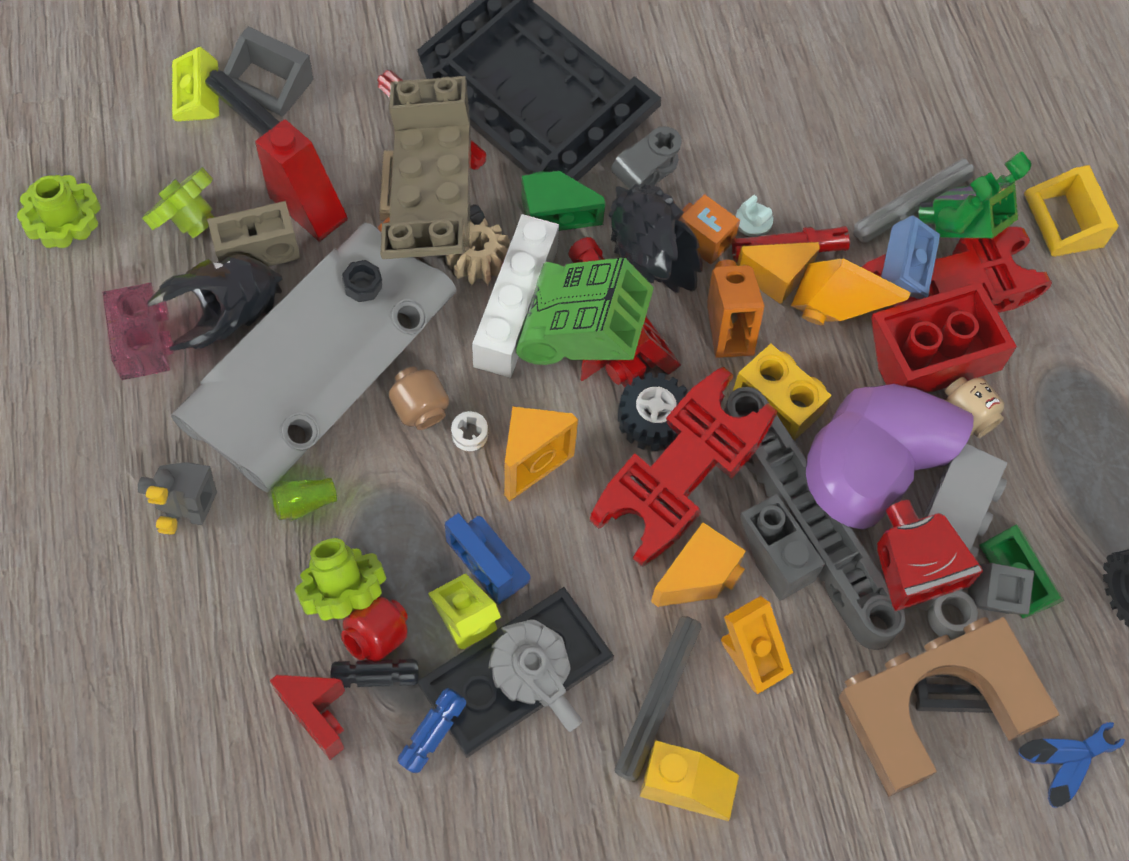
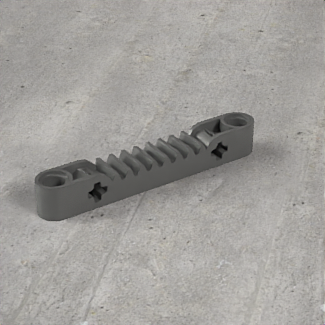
[724,387,905,650]

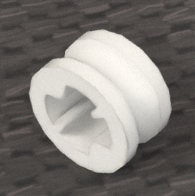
[451,411,488,451]

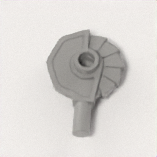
[488,620,583,732]

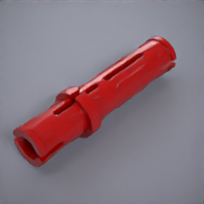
[732,226,850,263]

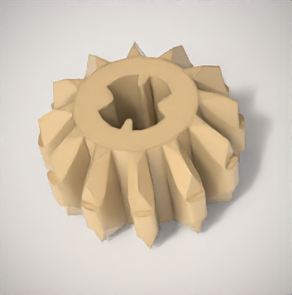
[446,218,510,286]

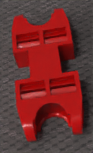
[861,227,1052,313]
[589,367,778,567]

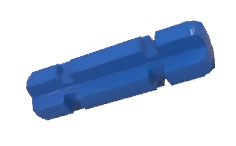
[398,688,466,773]

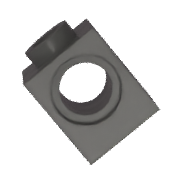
[968,563,1034,615]

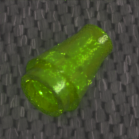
[271,477,337,522]

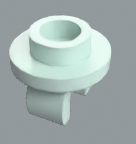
[735,195,773,237]

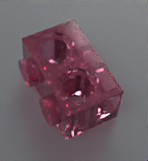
[102,283,175,380]

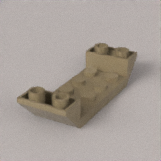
[380,76,471,259]

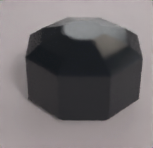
[342,260,382,302]

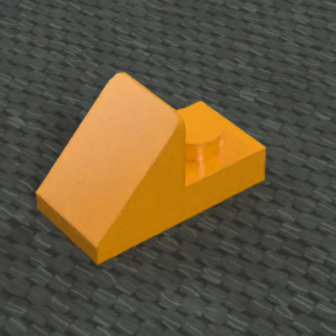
[721,596,793,694]

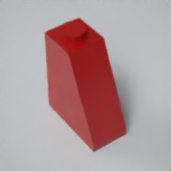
[255,119,348,242]

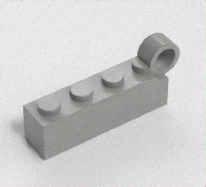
[914,443,1007,639]

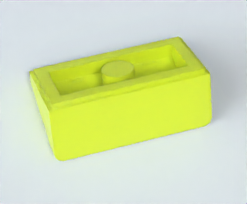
[172,46,219,121]

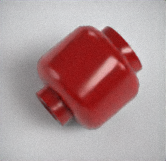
[341,596,408,661]

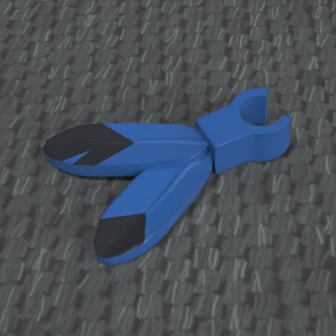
[1018,722,1125,808]

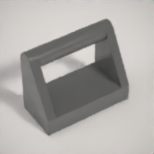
[223,26,314,116]

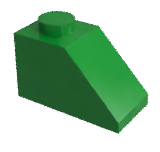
[521,171,606,231]

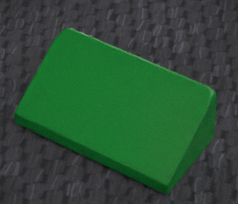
[979,524,1065,619]

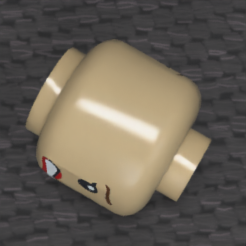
[945,377,1004,438]

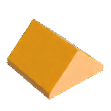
[504,406,578,502]

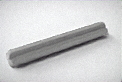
[853,159,974,243]

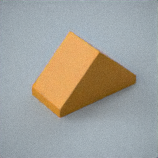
[737,242,820,304]

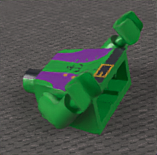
[919,151,1032,238]

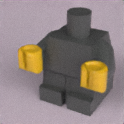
[138,462,217,534]

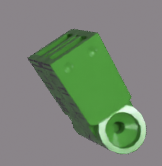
[516,257,654,365]

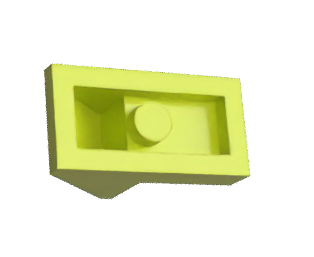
[428,573,501,649]

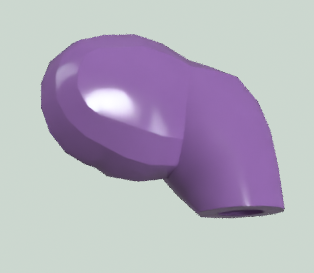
[806,384,974,529]

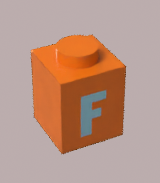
[682,194,740,265]

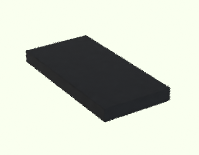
[417,587,614,758]

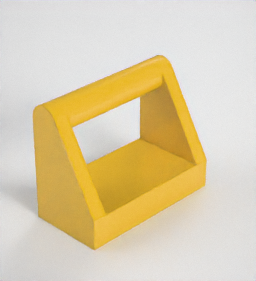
[1024,165,1119,257]

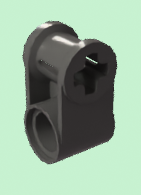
[611,126,682,189]

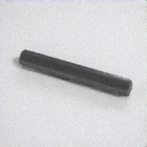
[615,616,702,782]

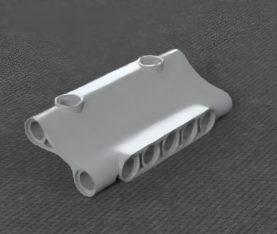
[171,223,456,492]

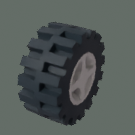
[618,373,688,451]

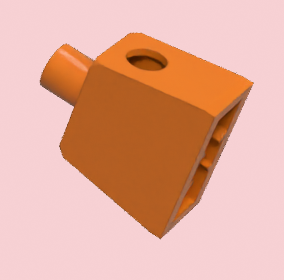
[707,259,764,358]

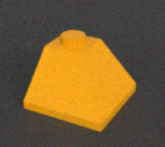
[791,258,911,325]

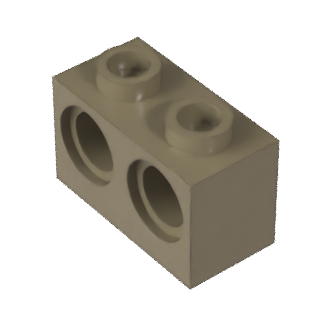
[207,201,300,267]

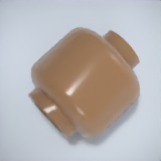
[389,366,449,430]

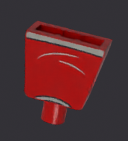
[877,500,983,611]

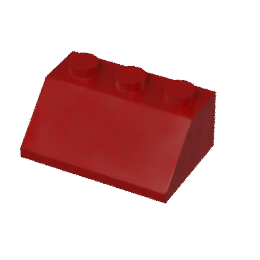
[871,282,1017,393]

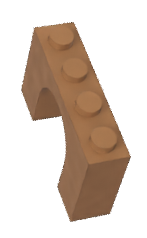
[838,617,1060,797]

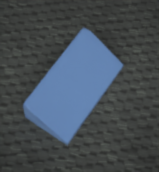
[881,215,940,299]

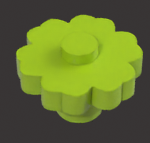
[142,167,215,238]
[17,175,101,248]
[295,538,386,620]

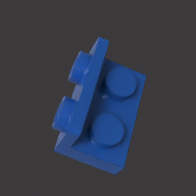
[444,513,531,605]

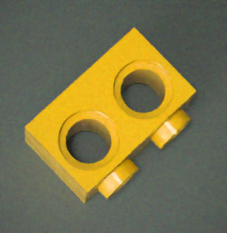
[733,344,832,441]

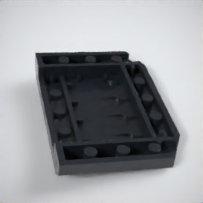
[417,0,661,181]

